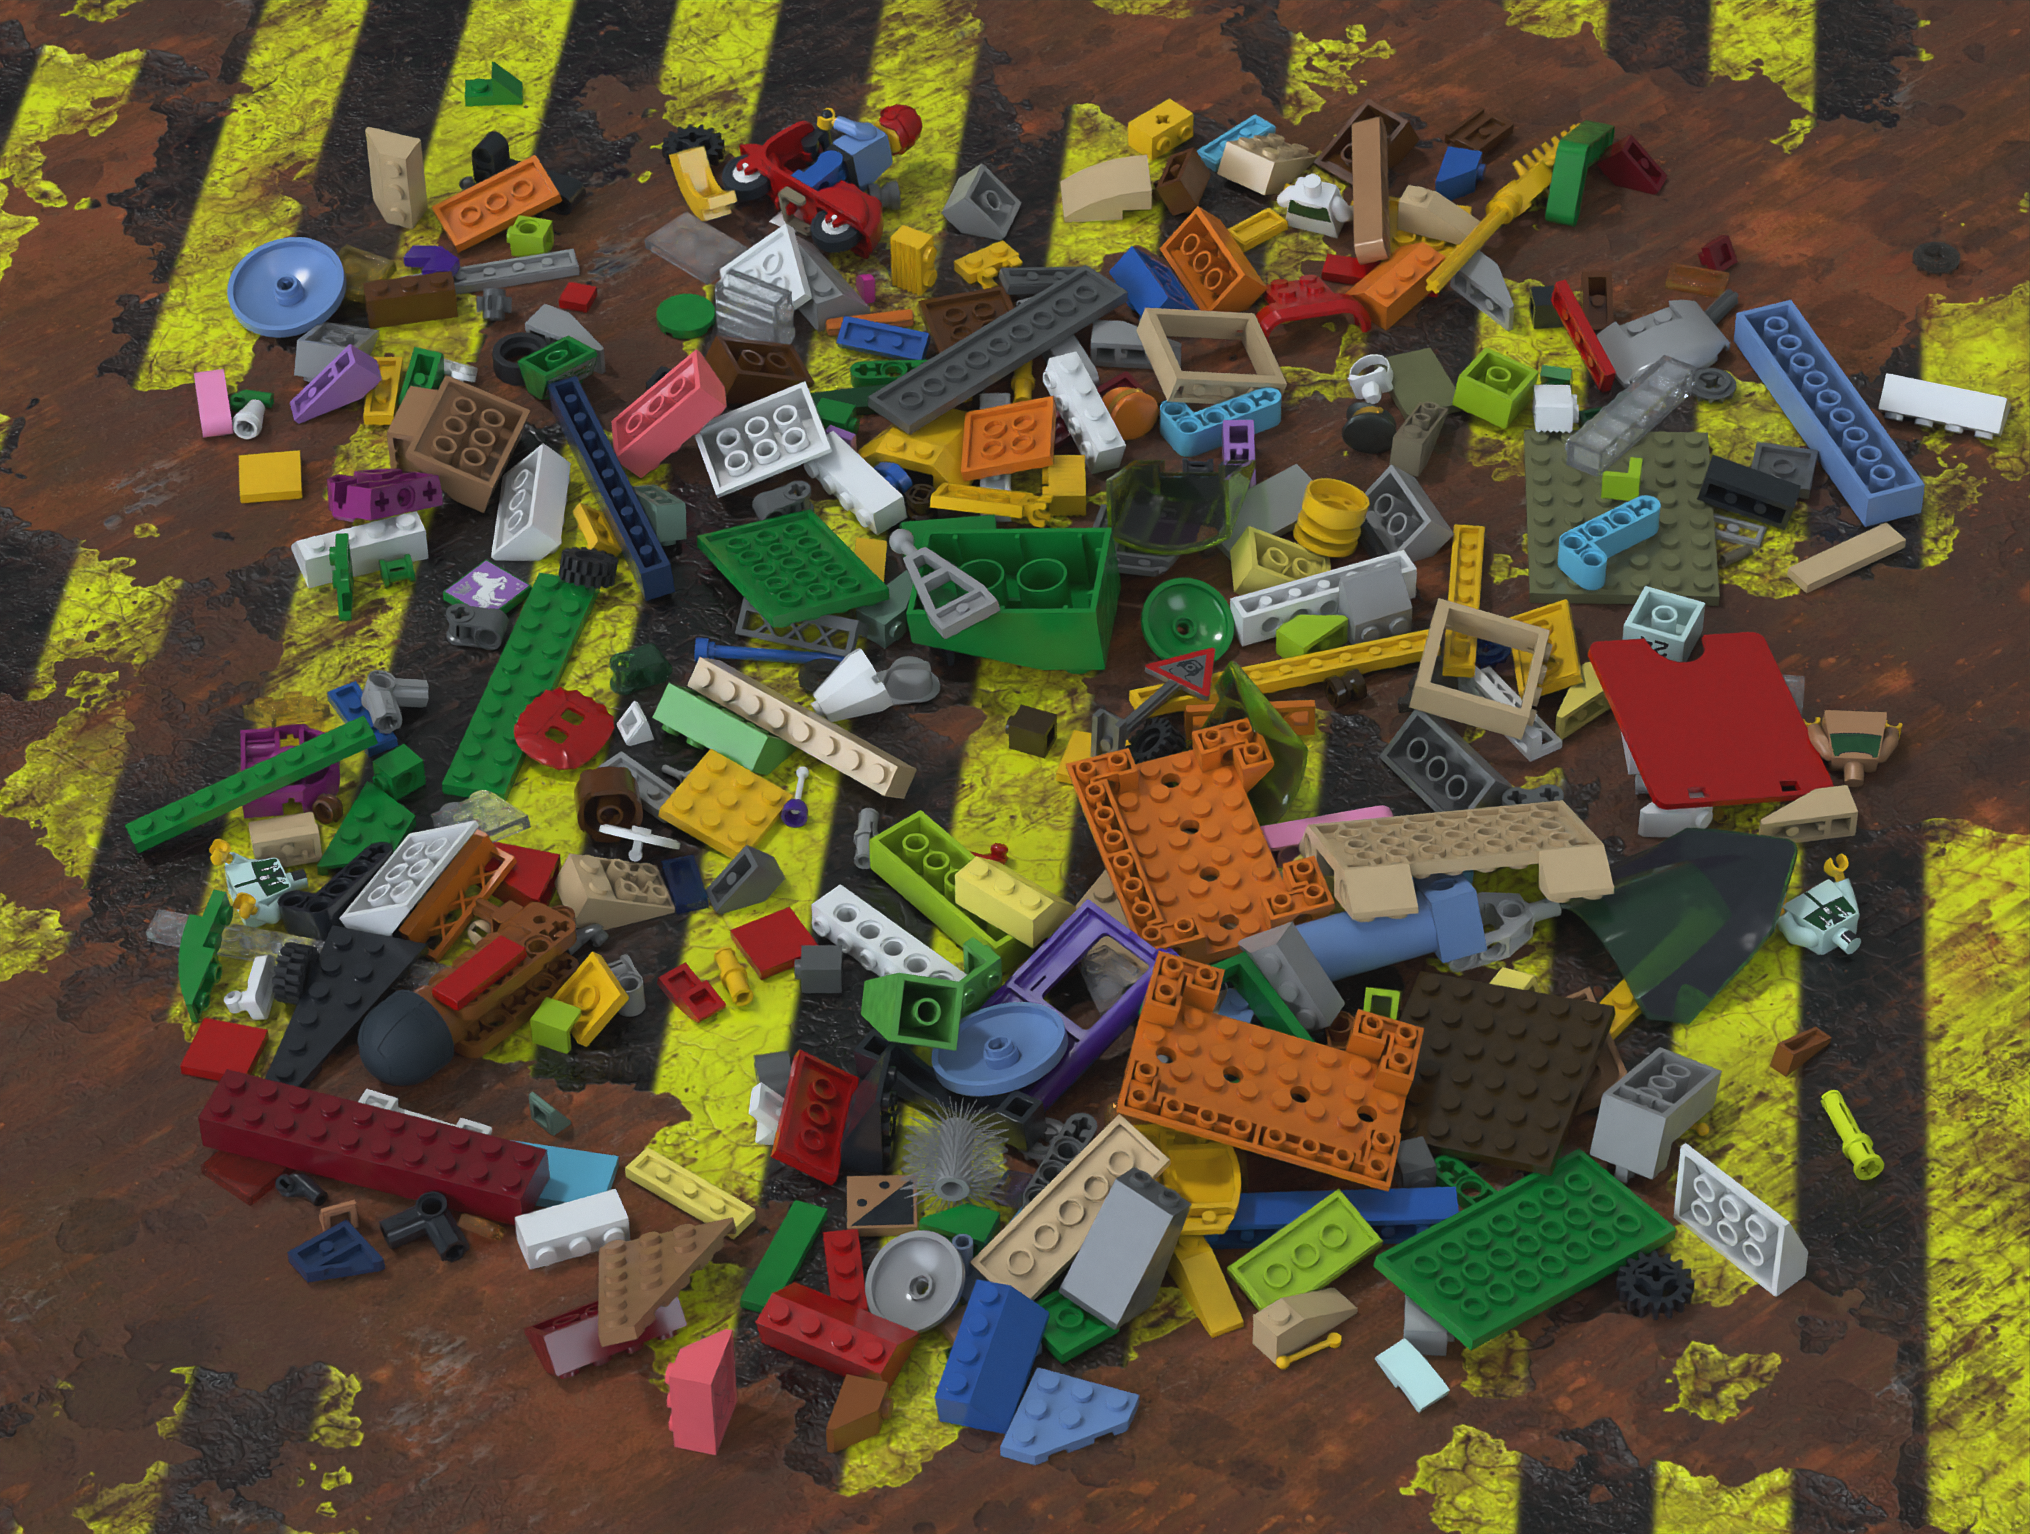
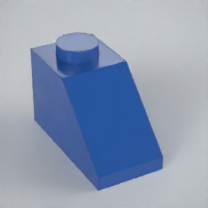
[1435,146,1486,201]

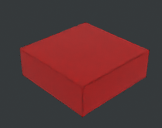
[559,282,597,313]

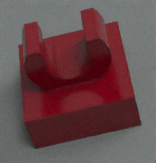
[1697,235,1738,275]

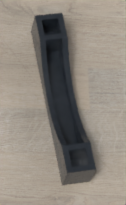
[853,1029,1047,1152]

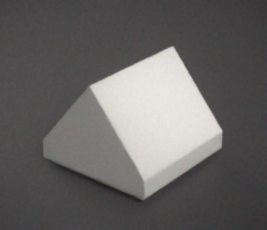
[616,701,654,746]

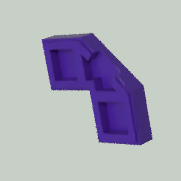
[404,245,460,277]

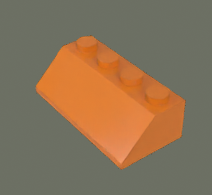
[1159,206,1267,312]

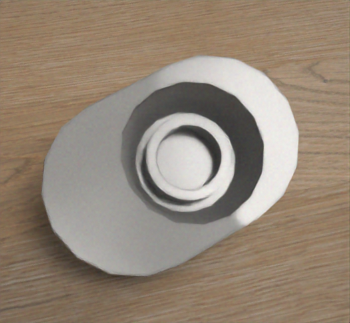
[877,656,940,706]

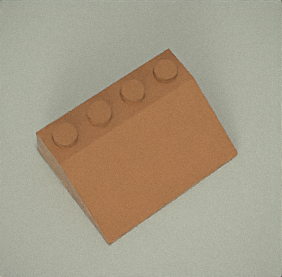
[405,375,531,513]

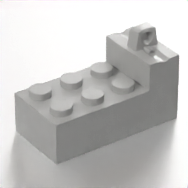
[1589,1047,1722,1183]

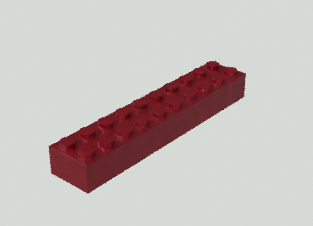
[198,1069,550,1226]

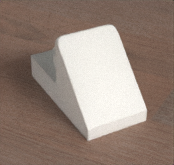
[749,1082,784,1145]

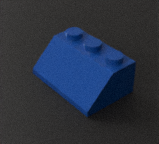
[1109,246,1201,322]

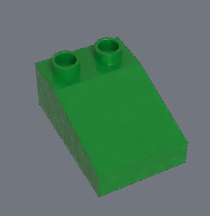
[906,528,1121,674]

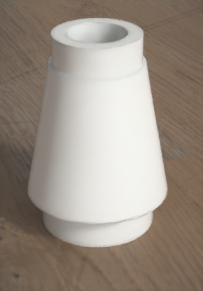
[232,400,265,439]

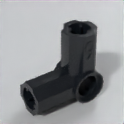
[379,1191,469,1263]

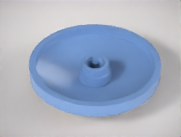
[227,237,346,338]
[931,1002,1068,1096]

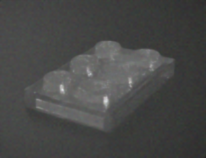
[645,212,749,285]
[431,790,531,845]

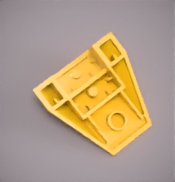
[857,409,973,489]

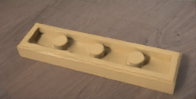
[1787,522,1906,593]

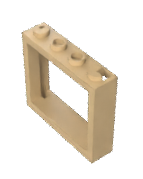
[1136,308,1287,404]
[1409,598,1552,740]

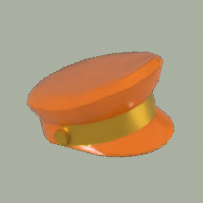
[1102,387,1159,440]

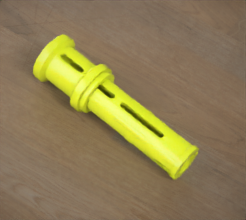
[1820,1090,1884,1180]

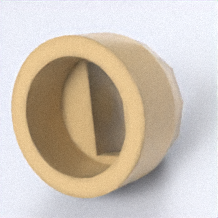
[468,920,491,945]

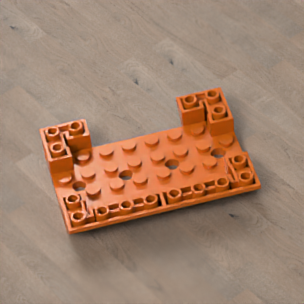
[1066,716,1335,964]
[1116,951,1424,1192]

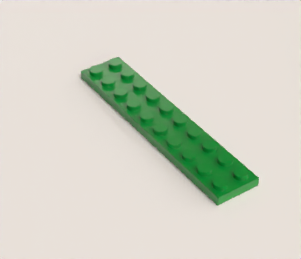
[442,572,600,804]

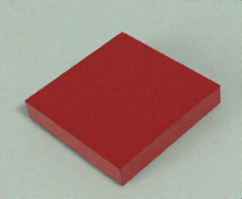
[730,907,818,980]
[180,1018,269,1081]

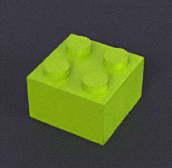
[1452,347,1539,429]

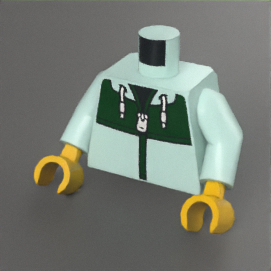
[209,839,308,931]
[1774,854,1861,955]

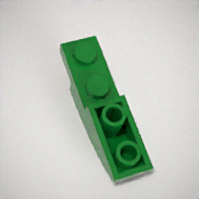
[178,889,233,1023]

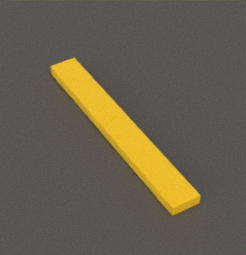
[1442,524,1485,678]

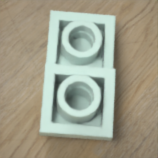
[1375,1338,1450,1413]

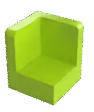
[1601,457,1643,501]
[530,997,582,1054]

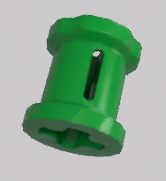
[378,554,415,587]

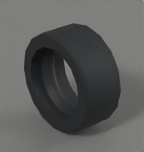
[492,332,548,386]

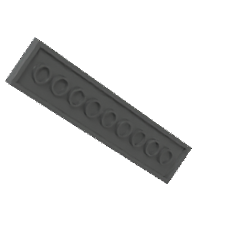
[868,265,1128,435]

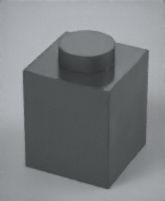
[794,945,843,993]
[1393,1136,1437,1188]

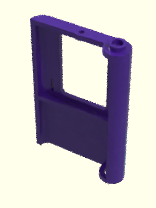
[977,899,1180,1112]

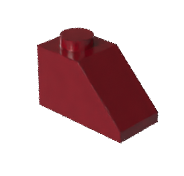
[1597,134,1667,195]

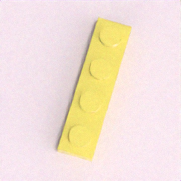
[625,1147,756,1240]

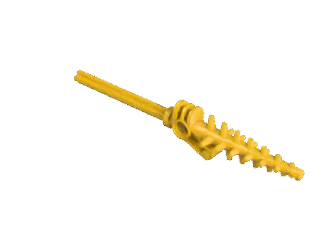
[1425,123,1580,294]

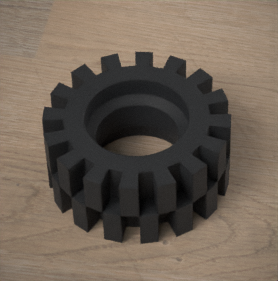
[559,547,618,589]
[1125,718,1186,764]
[272,942,320,1005]

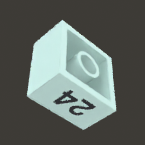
[1622,586,1705,662]

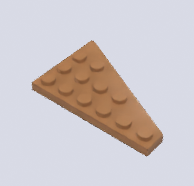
[598,1217,737,1347]

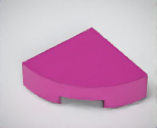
[856,274,876,304]

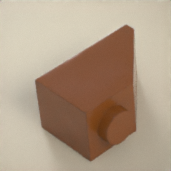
[826,1374,894,1453]

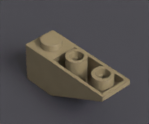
[1389,402,1448,477]

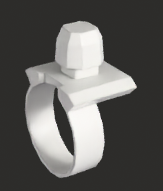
[1348,354,1394,404]

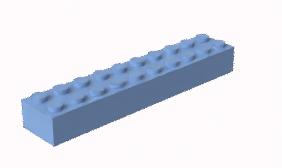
[1734,300,1925,527]

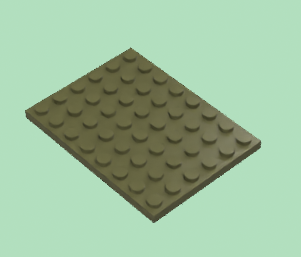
[1523,429,1720,606]

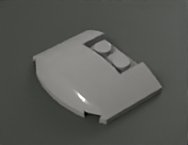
[1596,300,1730,388]

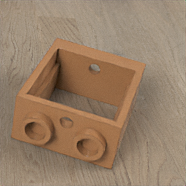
[387,386,438,474]

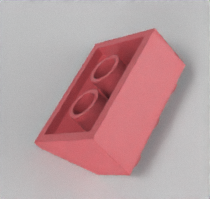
[665,1329,737,1455]

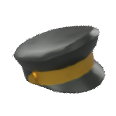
[1341,402,1397,454]

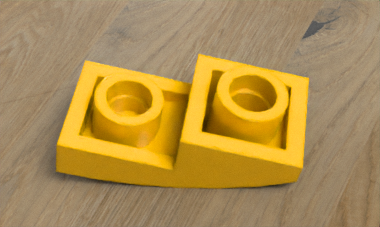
[854,537,887,583]

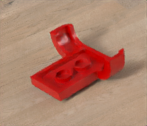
[1256,275,1371,344]

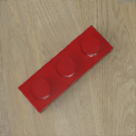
[823,1229,868,1312]

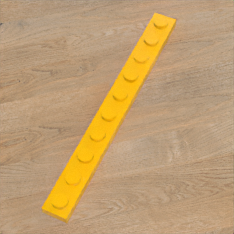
[1129,629,1441,718]

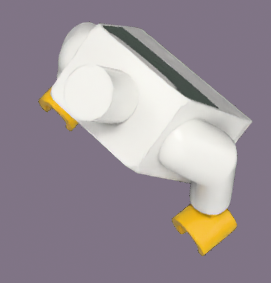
[1277,174,1354,238]

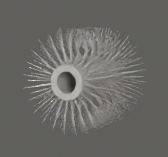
[901,1096,1009,1213]

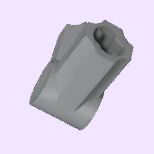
[361,670,429,734]

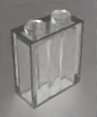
[715,269,795,344]

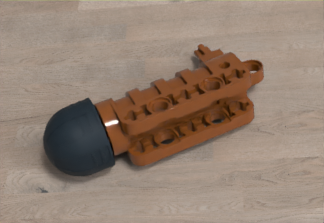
[358,898,579,1086]

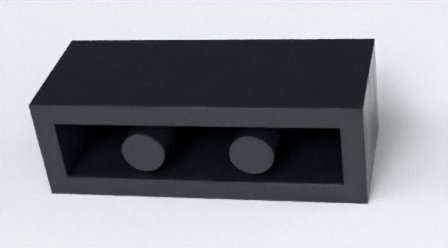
[1697,455,1801,530]

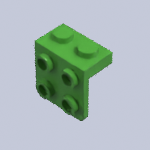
[959,937,1002,1019]

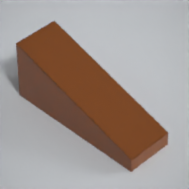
[1770,1027,1832,1077]

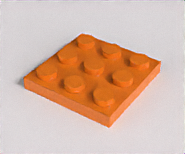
[961,396,1057,482]

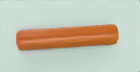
[826,309,914,336]

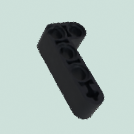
[471,131,586,215]
[277,842,393,940]

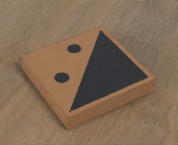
[847,1175,918,1237]

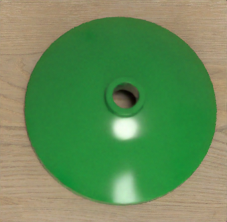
[1141,578,1234,662]

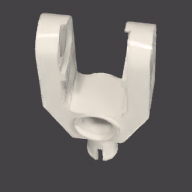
[1446,892,1561,973]

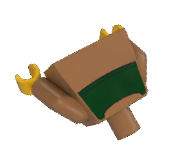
[1803,710,1903,787]

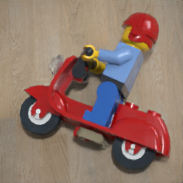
[722,104,923,259]

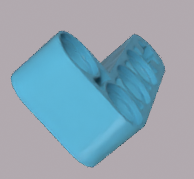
[1160,387,1282,457]
[1557,495,1661,590]

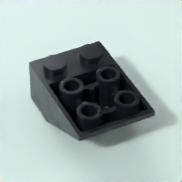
[840,1051,899,1174]

